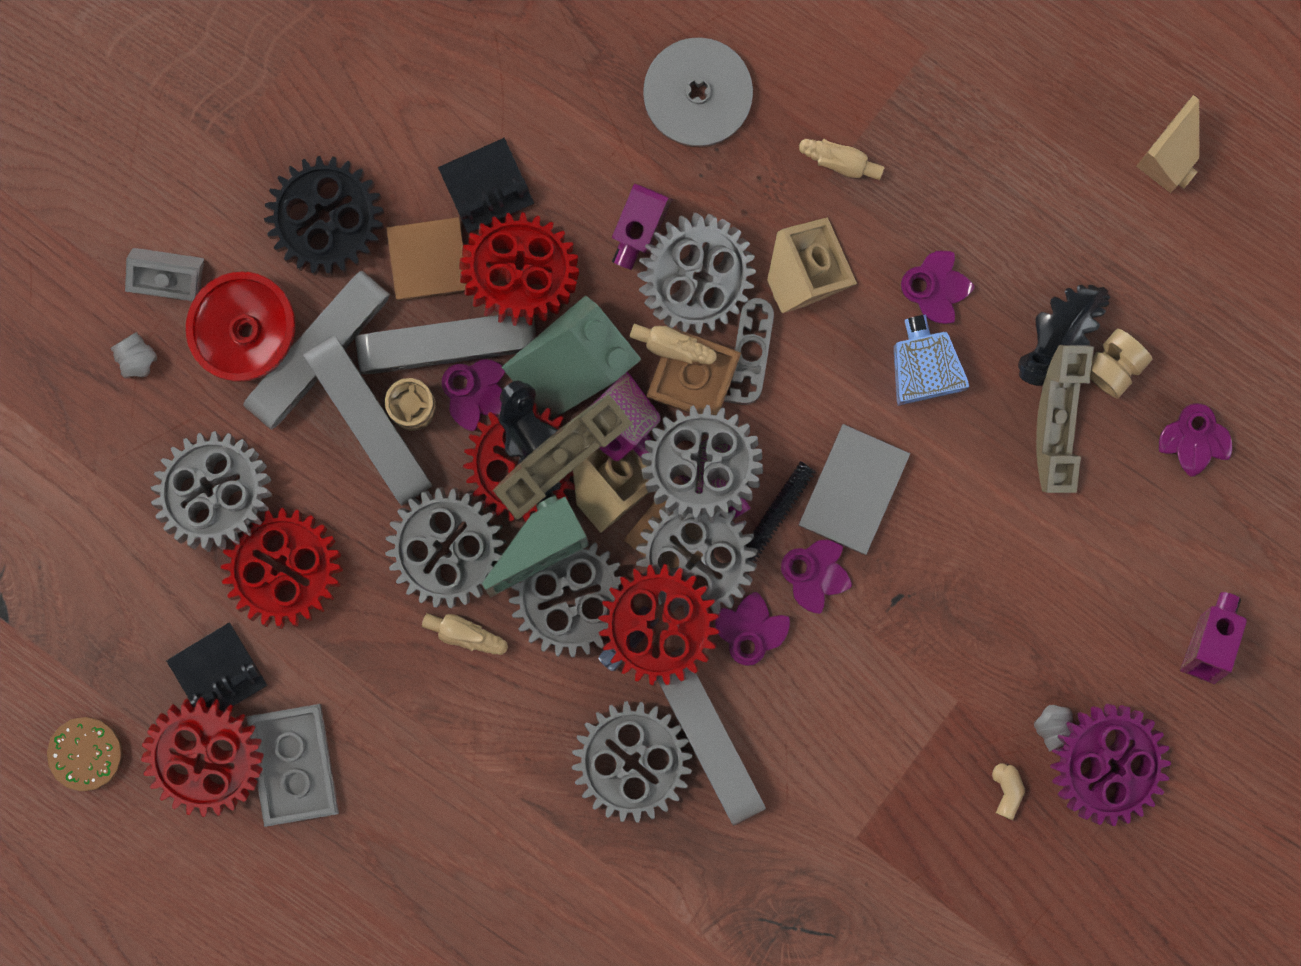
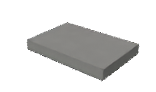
[798,424,910,555]
[247,704,339,827]

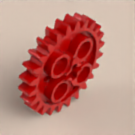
[459,212,579,326]
[463,403,575,522]
[220,508,343,629]
[598,564,720,686]
[141,697,264,817]

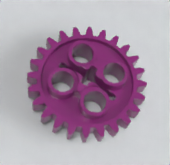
[1050,703,1171,826]

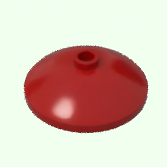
[186,271,295,382]

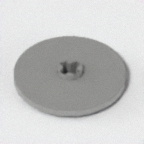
[643,38,753,147]

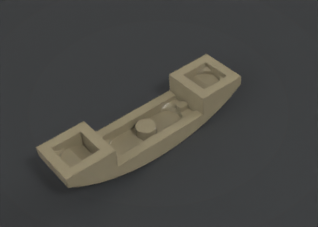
[1036,345,1094,493]
[493,394,633,520]

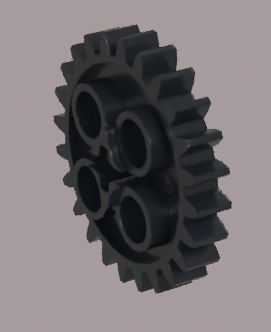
[264,156,385,276]

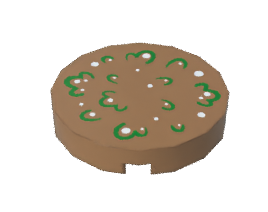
[47,717,123,791]

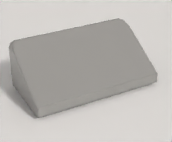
[125,248,204,301]

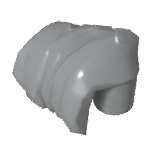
[110,332,157,378]
[1034,705,1073,752]

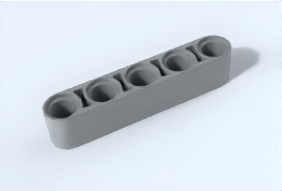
[243,271,390,430]
[355,315,537,374]
[303,335,433,506]
[657,647,766,826]

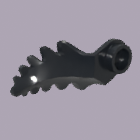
[1018,285,1111,386]
[498,380,562,505]

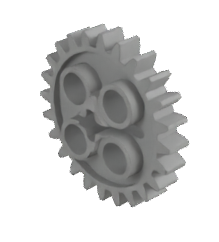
[637,213,756,334]
[641,405,763,524]
[151,431,272,552]
[385,487,506,608]
[636,506,757,617]
[509,543,626,658]
[572,701,692,823]

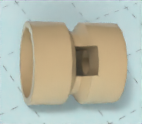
[1090,328,1153,399]
[385,378,437,431]

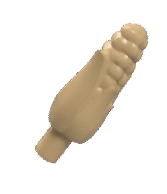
[799,139,884,180]
[630,324,717,365]
[422,613,508,655]

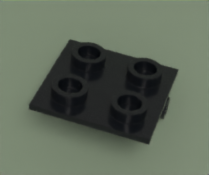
[438,137,534,233]
[166,622,268,712]

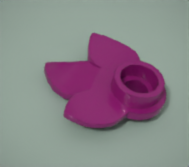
[901,251,975,324]
[442,359,505,431]
[1159,403,1232,477]
[781,540,852,614]
[715,592,790,666]

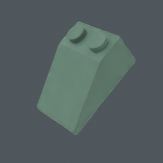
[501,295,641,420]
[482,496,589,598]

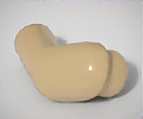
[992,763,1025,820]

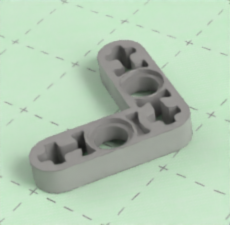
[724,298,774,405]

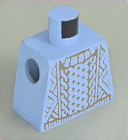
[894,315,969,406]

